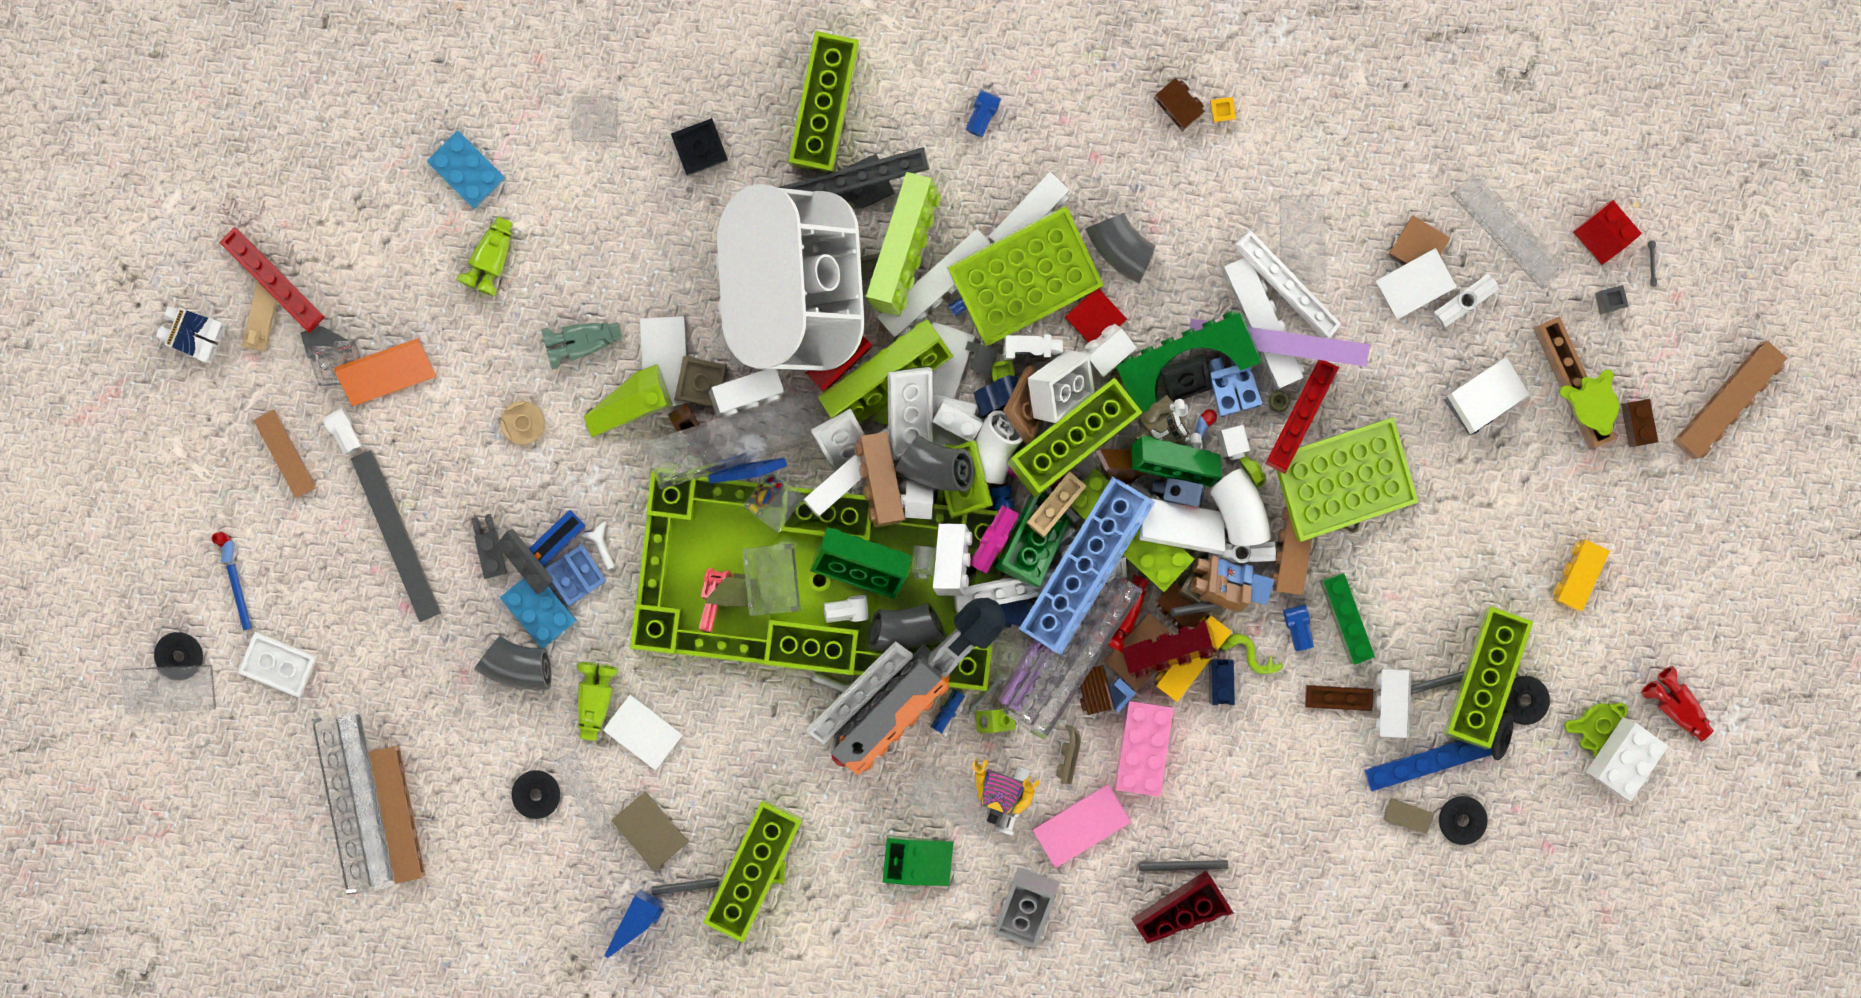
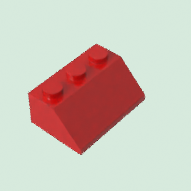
[805,336,872,392]

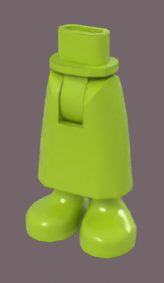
[456,216,513,297]
[576,662,618,741]

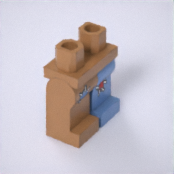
[1191,556,1253,613]

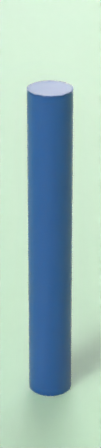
[226,564,252,631]

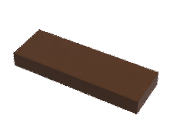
[1305,685,1374,711]

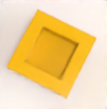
[1210,97,1236,123]

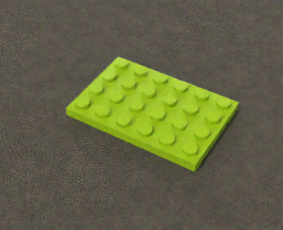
[946,206,1104,346]
[1276,417,1419,542]

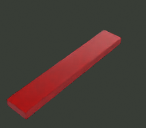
[219,227,325,333]
[1265,360,1339,474]

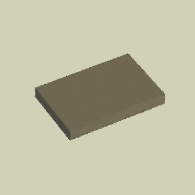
[611,791,689,871]

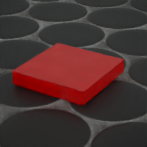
[1064,289,1127,343]

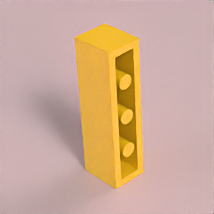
[1154,615,1232,702]

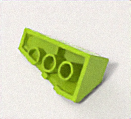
[584,364,673,438]

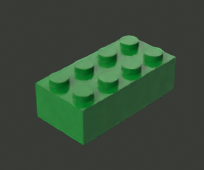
[810,527,912,599]

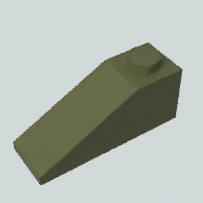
[706,573,755,606]

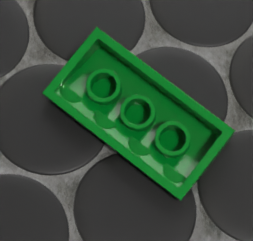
[995,492,1071,587]

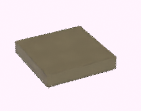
[674,356,727,408]

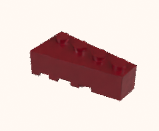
[1122,620,1218,679]
[1131,871,1234,944]

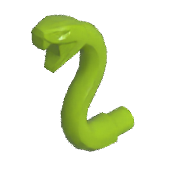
[1220,633,1283,675]

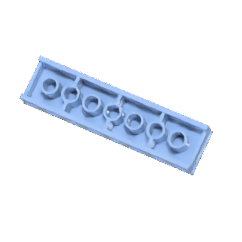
[1019,477,1155,656]

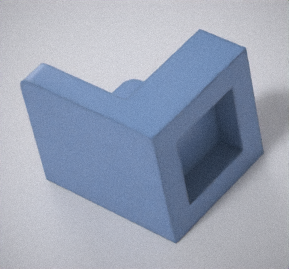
[1250,573,1274,605]
[1110,677,1136,713]

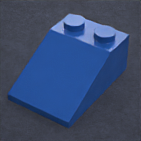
[604,890,664,958]

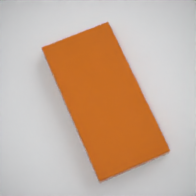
[334,338,436,406]

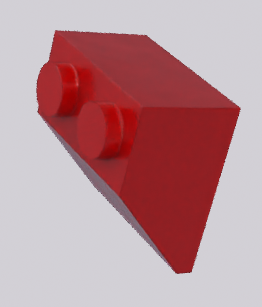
[1573,200,1642,265]

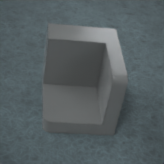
[1595,285,1629,314]
[965,341,997,376]

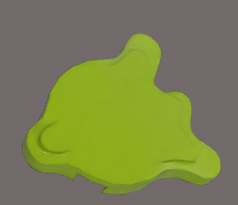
[1559,369,1619,435]
[1564,702,1628,759]

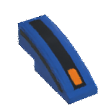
[529,510,586,567]

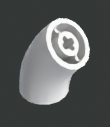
[974,411,1023,484]
[1210,468,1271,546]

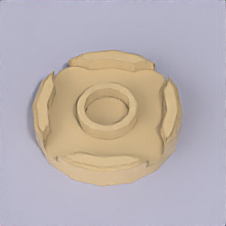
[500,401,546,445]

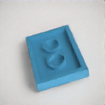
[427,130,506,209]
[500,578,578,648]

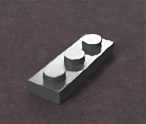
[497,529,553,595]

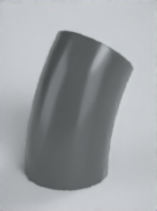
[1085,213,1156,284]
[895,435,974,491]
[869,602,946,652]
[474,636,552,690]

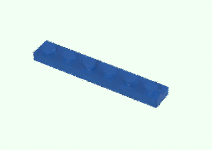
[1364,740,1492,792]

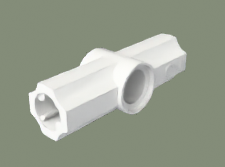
[1433,274,1499,328]
[1207,542,1276,563]

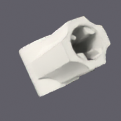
[323,407,362,455]
[823,595,869,623]

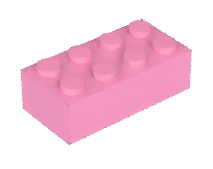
[1114,700,1174,797]

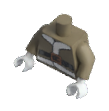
[1134,395,1202,450]

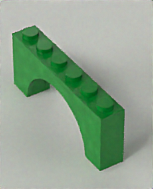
[1116,310,1263,413]

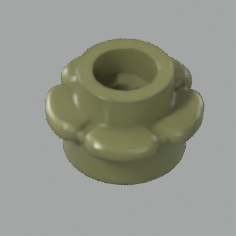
[1268,390,1290,412]

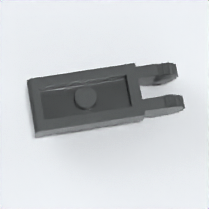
[472,514,507,579]

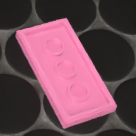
[1032,784,1131,868]

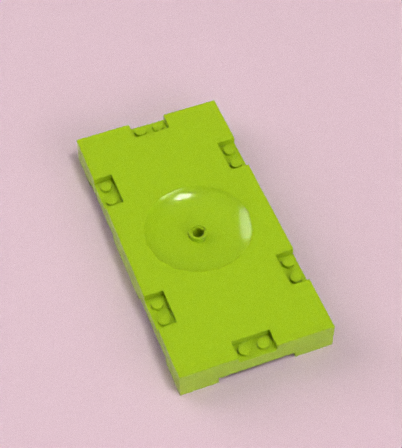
[630,470,1004,691]

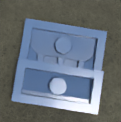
[545,544,606,607]

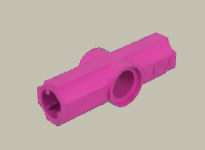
[970,505,1019,574]

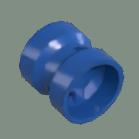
[990,486,1015,511]

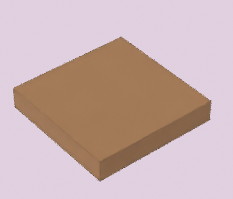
[1389,215,1451,264]

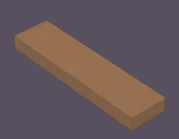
[253,410,317,498]

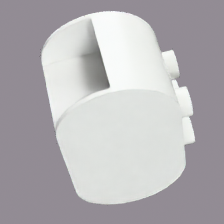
[716,184,864,371]

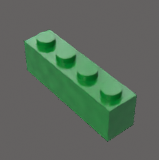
[1131,436,1222,488]
[1319,573,1375,665]

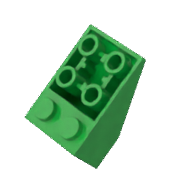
[882,835,954,886]

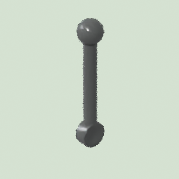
[1647,240,1657,287]

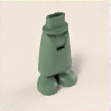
[541,322,622,370]

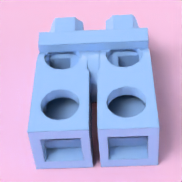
[1209,357,1262,418]

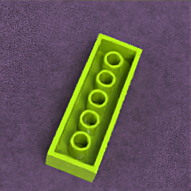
[788,31,860,174]
[866,172,941,317]
[818,319,954,424]
[1007,378,1143,498]
[1070,468,1194,593]
[1443,606,1534,749]
[703,799,804,943]

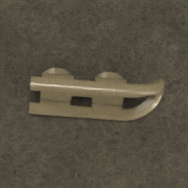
[1056,725,1081,784]

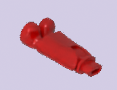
[1088,574,1149,652]
[1641,666,1714,742]

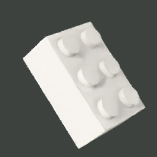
[1028,350,1094,423]
[708,369,784,419]
[1586,717,1668,802]

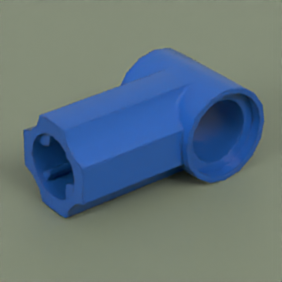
[965,90,1002,138]
[1283,604,1314,651]

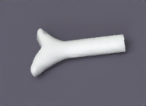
[581,521,615,570]
[813,672,852,693]

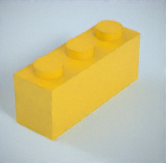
[1553,540,1610,612]

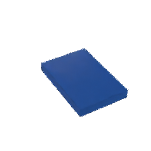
[708,458,787,484]

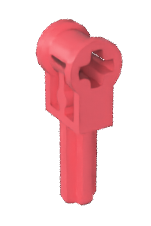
[699,568,733,633]

